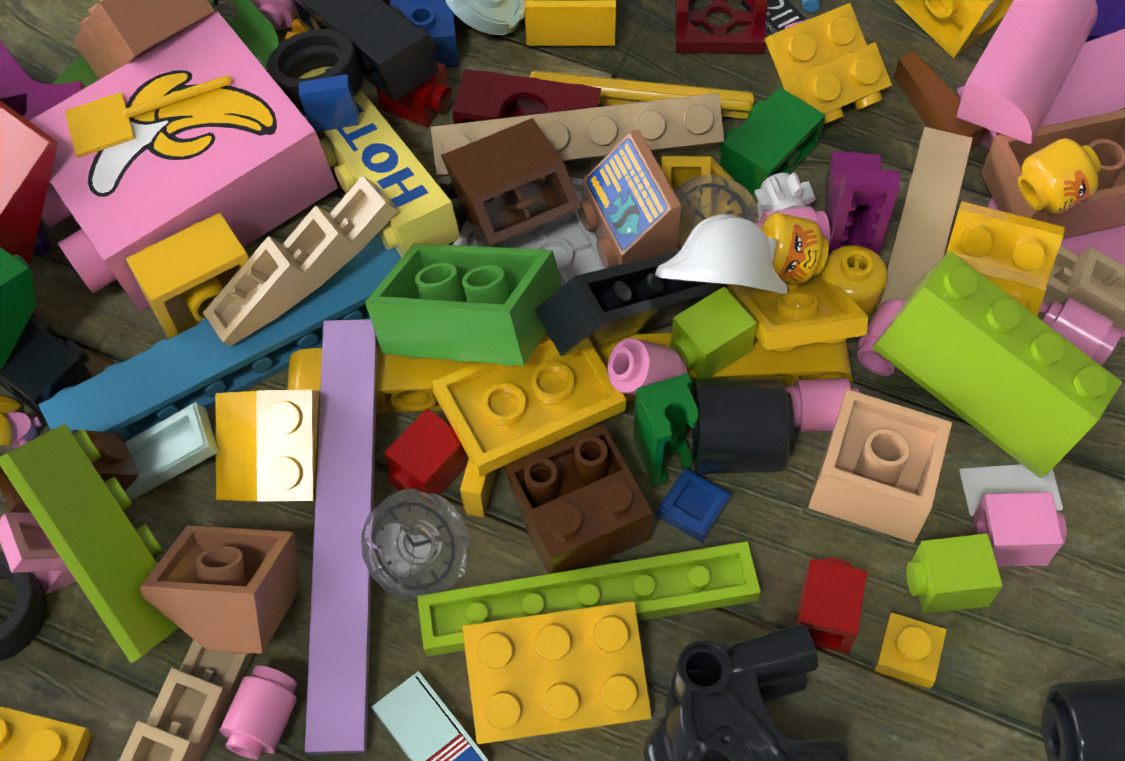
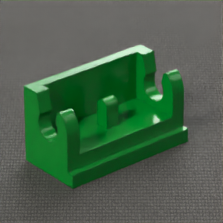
[633,373,698,488]

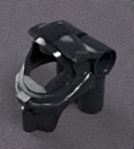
[643,624,848,761]

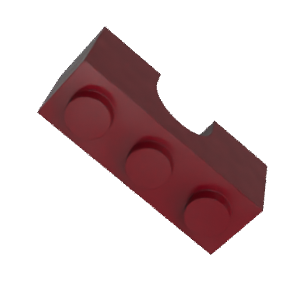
[452,69,601,161]

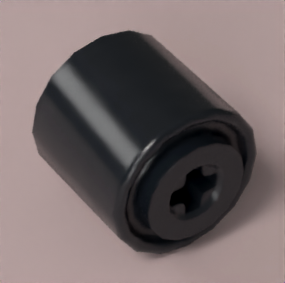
[691,376,795,475]
[1042,679,1125,761]

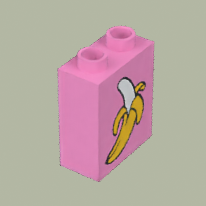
[29,11,338,312]

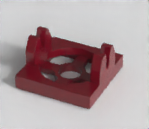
[675,0,768,54]

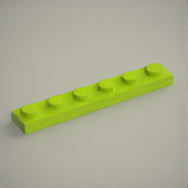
[417,541,761,657]

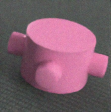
[6,411,42,449]

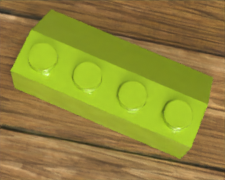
[871,251,1122,478]
[0,423,179,663]

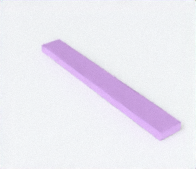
[305,319,378,755]

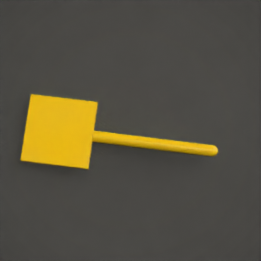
[65,75,232,158]

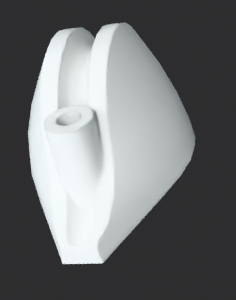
[655,214,787,294]

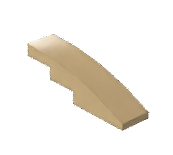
[875,127,973,313]
[203,175,399,346]
[1043,245,1125,329]
[119,639,254,761]

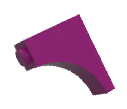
[825,151,900,255]

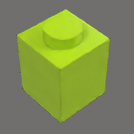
[670,287,757,378]
[906,533,1003,614]

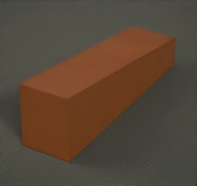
[894,51,986,150]

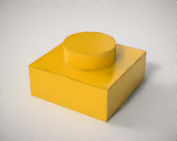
[874,612,947,689]

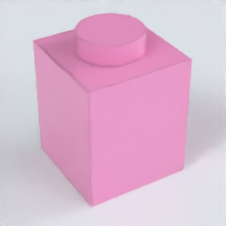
[973,492,1067,567]

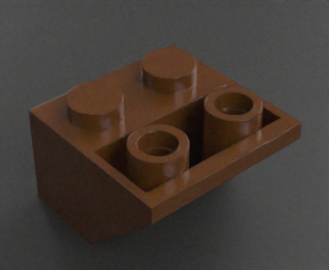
[441,118,582,247]
[504,423,653,574]

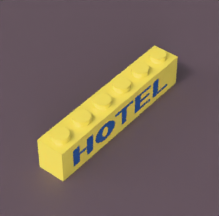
[298,66,460,257]

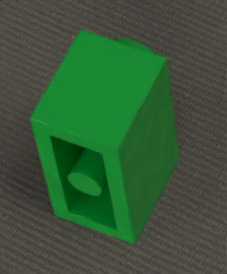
[719,87,826,197]

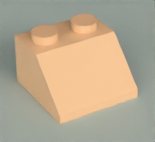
[808,389,952,543]

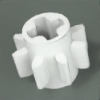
[753,172,816,222]

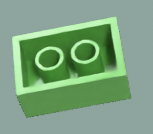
[365,243,562,366]

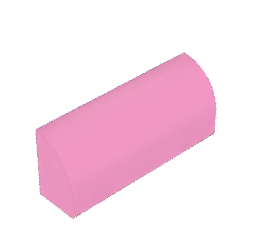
[956,0,1098,145]
[956,29,1125,150]

